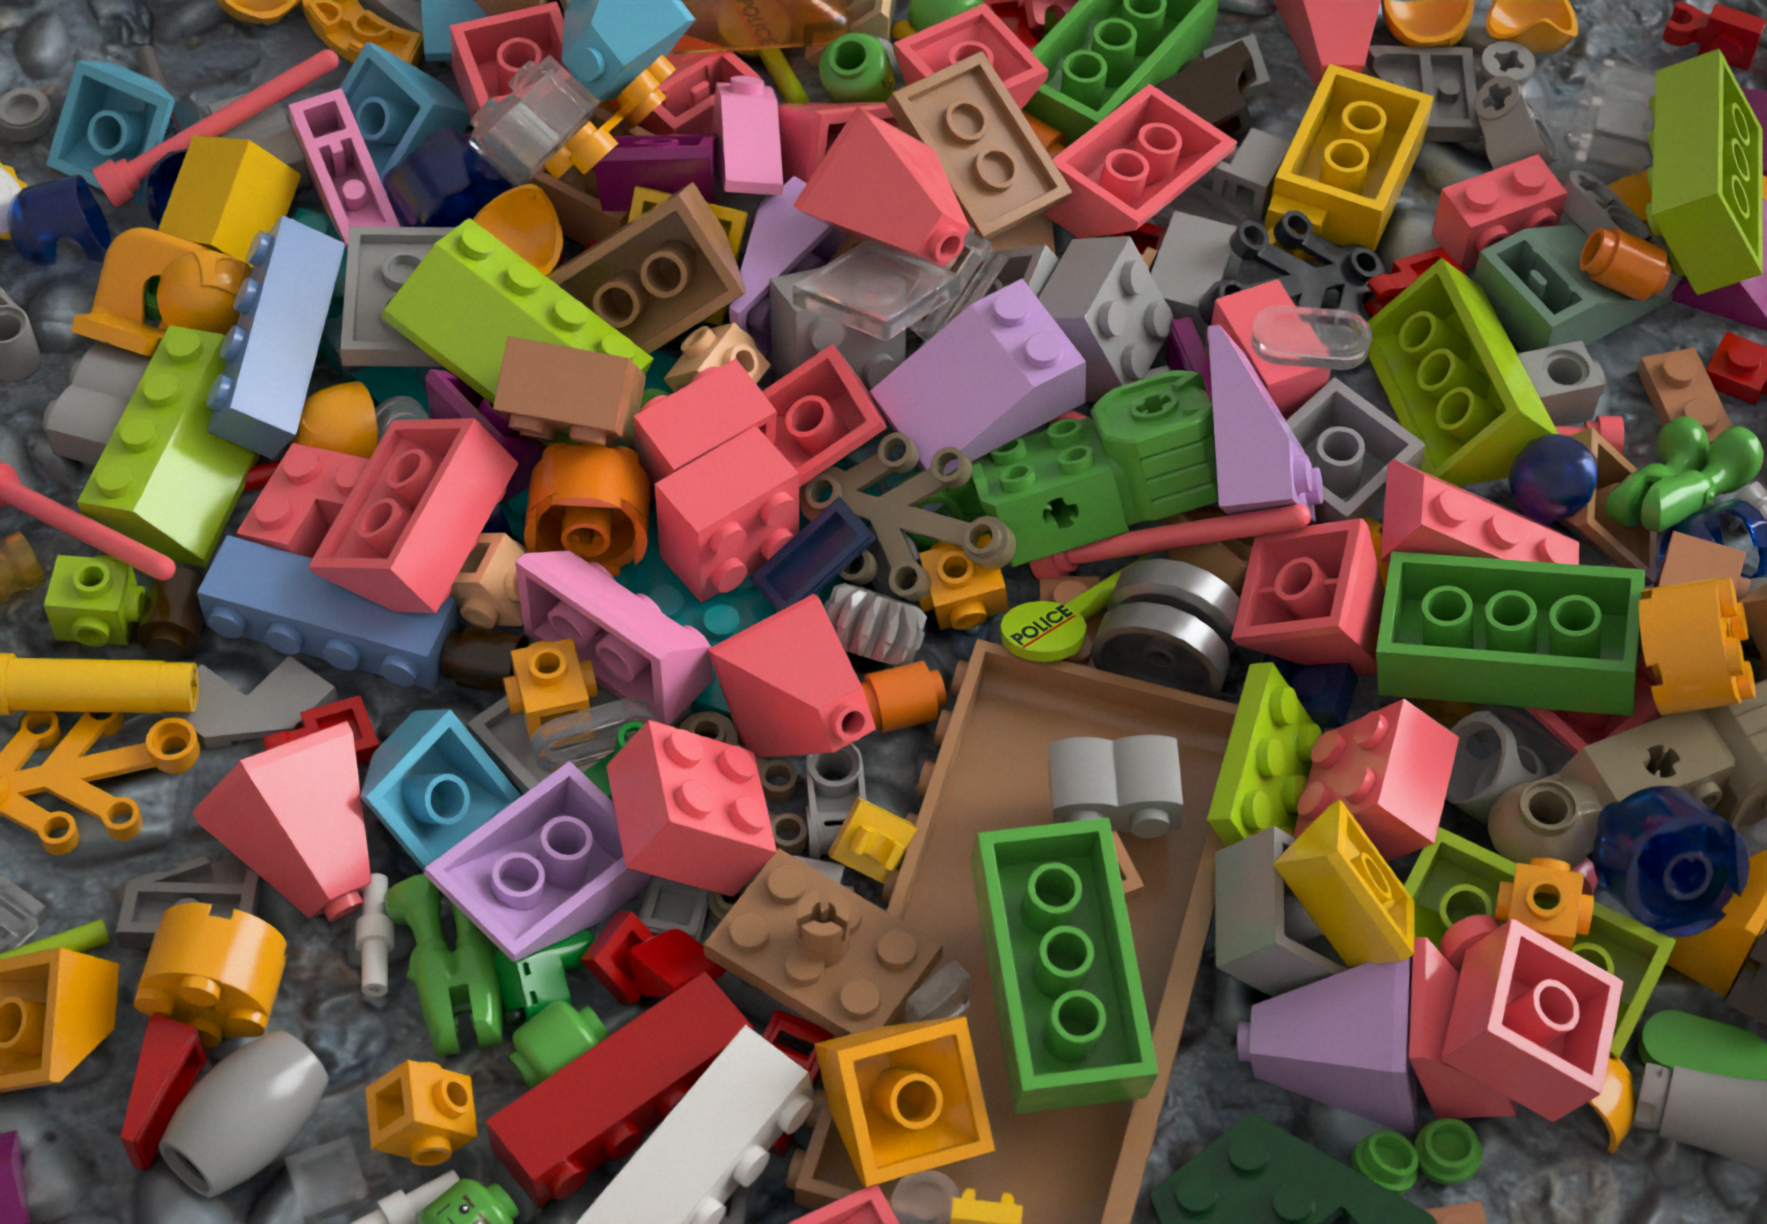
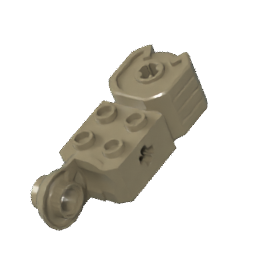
[1487,679,1767,872]

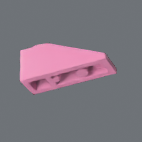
[711,76,783,196]
[288,88,400,251]

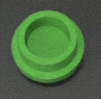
[1414,1118,1482,1185]
[1351,1130,1419,1196]

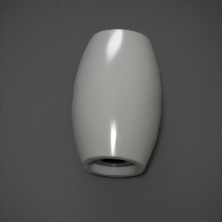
[159,1030,328,1198]

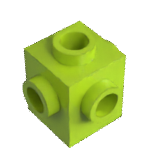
[44,555,146,647]

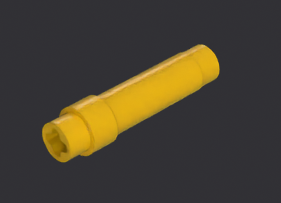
[0,653,199,715]

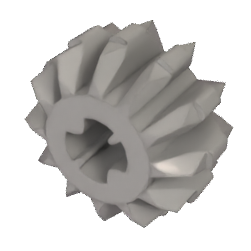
[824,583,927,666]

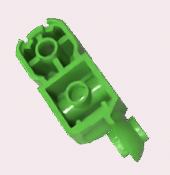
[896,370,1219,567]

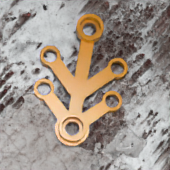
[543,54,676,180]
[0,711,200,855]

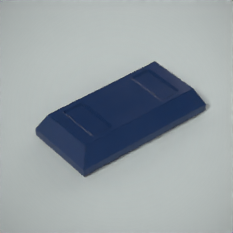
[749,496,877,612]

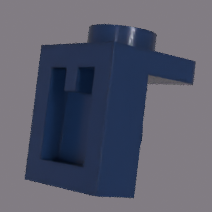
[1262,654,1359,728]

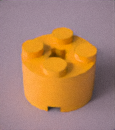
[1638,577,1755,716]
[133,903,287,1048]

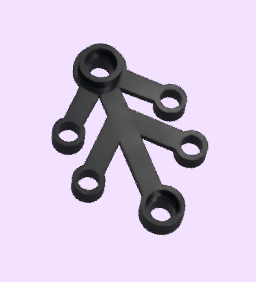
[1198,210,1385,346]

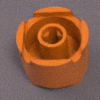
[524,443,651,578]

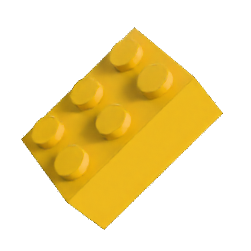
[1271,63,1434,252]

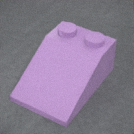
[729,176,847,360]
[870,279,1086,475]
[1208,325,1323,523]
[424,761,651,962]

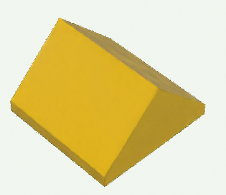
[158,135,301,268]
[1272,799,1414,967]

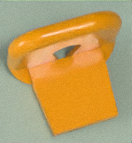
[71,227,214,357]

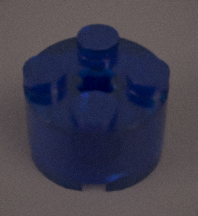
[383,128,515,228]
[1593,785,1749,937]

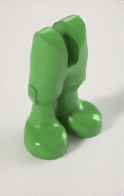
[1605,416,1764,533]
[384,874,503,1057]

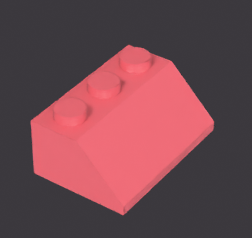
[1042,84,1237,239]
[308,418,519,613]
[1380,459,1579,565]

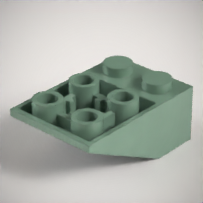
[1473,224,1673,352]

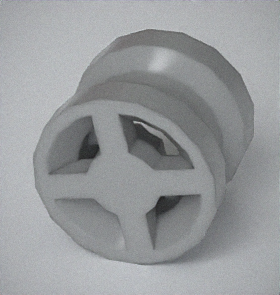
[1476,41,1536,99]

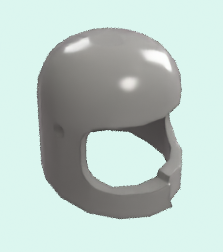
[1445,711,1549,827]

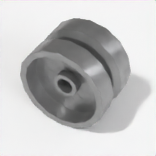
[1090,558,1240,699]

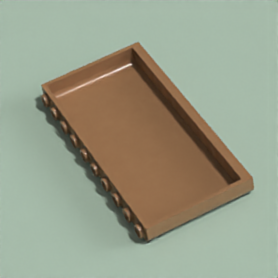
[786,639,1238,1224]

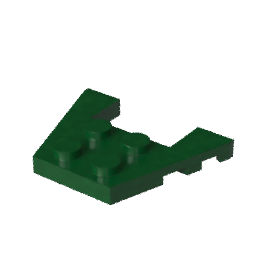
[1148,1112,1437,1224]

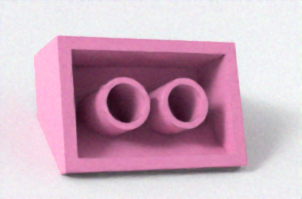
[515,550,713,726]

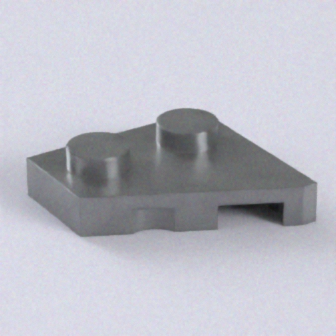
[1366,45,1481,142]
[116,855,264,949]

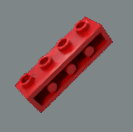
[486,971,754,1208]

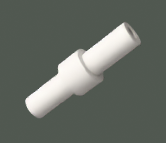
[355,873,395,997]
[350,1170,459,1224]

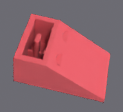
[608,33,760,135]

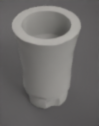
[1632,1063,1767,1174]

